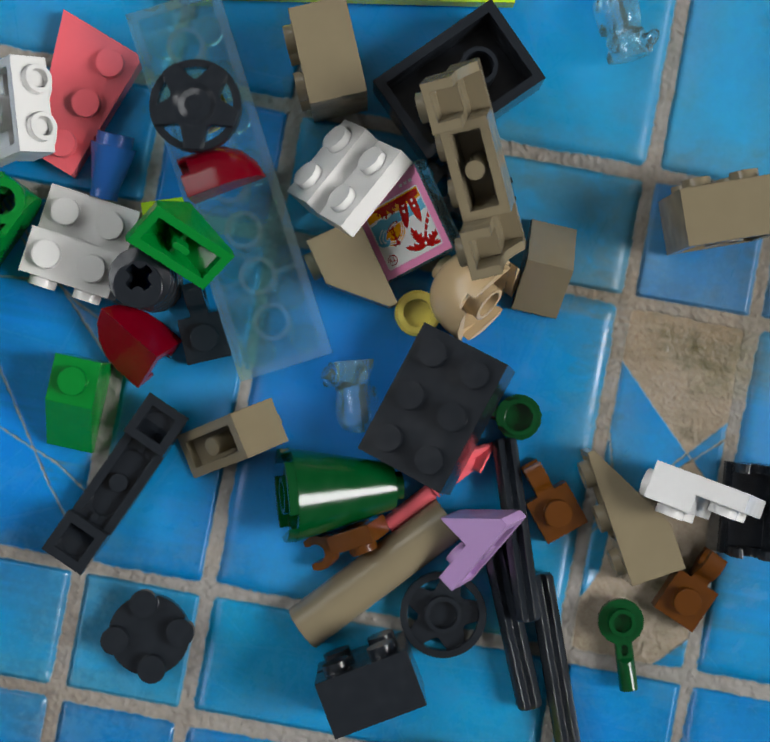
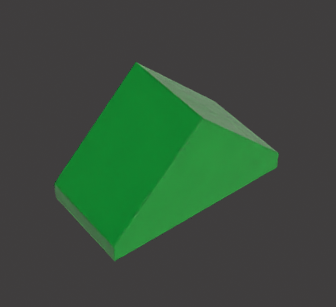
[125,200,235,290]

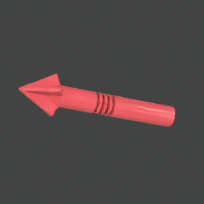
[384,442,493,532]

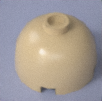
[430,254,520,341]

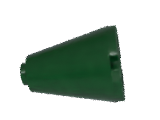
[275,448,405,543]

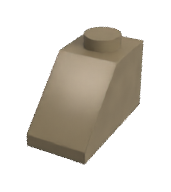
[303,227,397,309]
[178,398,289,478]

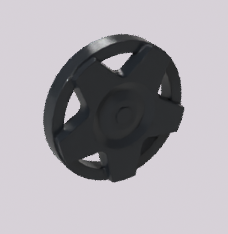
[149,59,243,153]
[400,570,487,658]

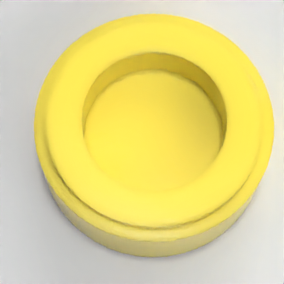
[394,290,439,337]

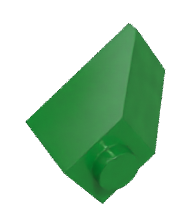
[45,353,113,453]

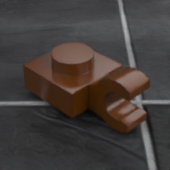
[521,458,588,544]
[303,514,390,571]
[651,546,727,632]

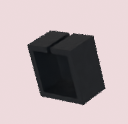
[314,629,427,740]

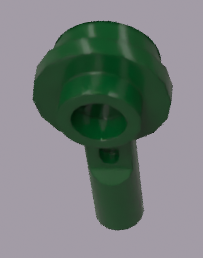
[491,394,542,440]
[597,598,644,692]

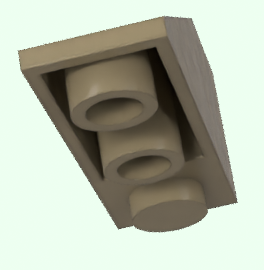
[577,447,686,587]

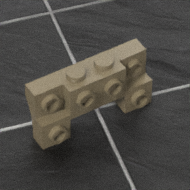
[415,57,526,281]

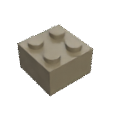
[282,0,368,123]
[658,168,770,256]

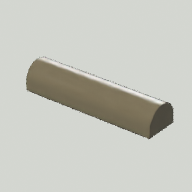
[289,499,460,648]

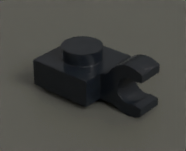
[177,283,234,365]

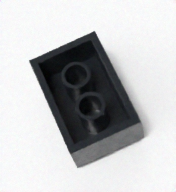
[373,0,546,168]
[358,322,515,495]

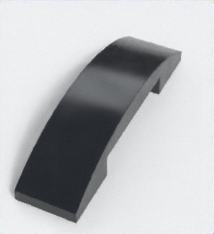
[41,393,189,575]

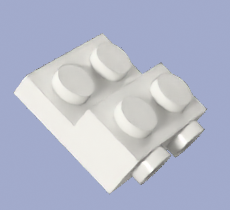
[0,54,57,167]
[287,119,413,237]
[18,183,142,306]
[639,460,766,524]

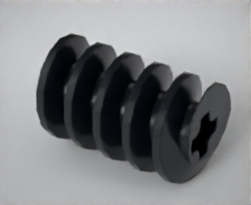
[108,248,184,313]

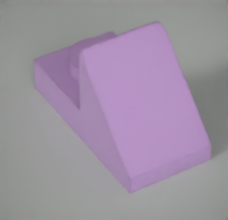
[439,509,527,591]

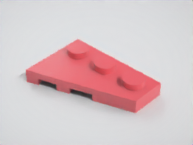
[42,9,146,179]

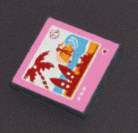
[362,159,460,283]

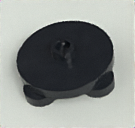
[100,589,195,684]

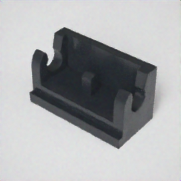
[717,461,770,562]

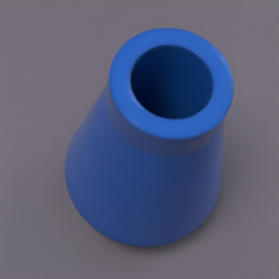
[89,130,137,201]

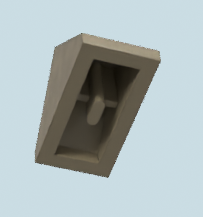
[511,219,577,319]

